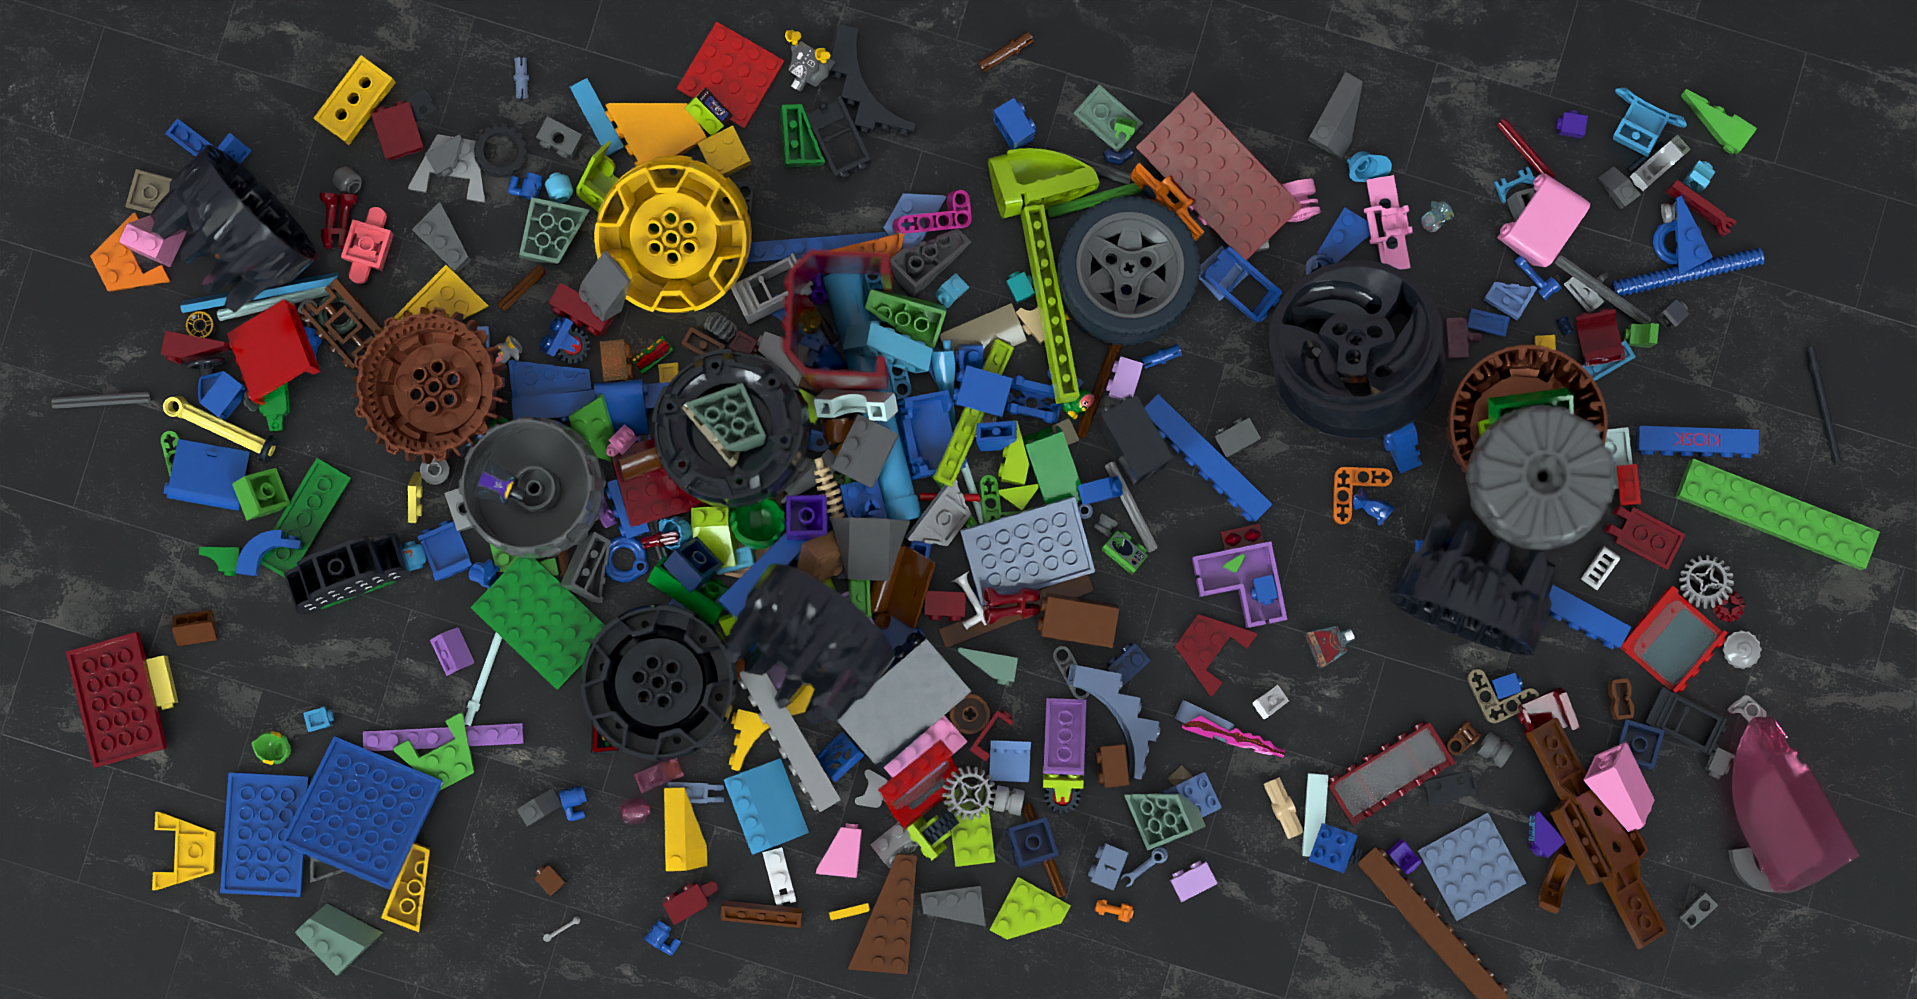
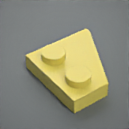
[408,471,422,523]

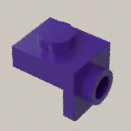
[1387,839,1422,874]

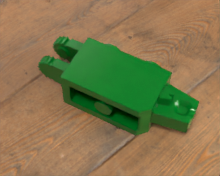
[259,382,290,432]

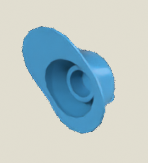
[1347,151,1392,182]

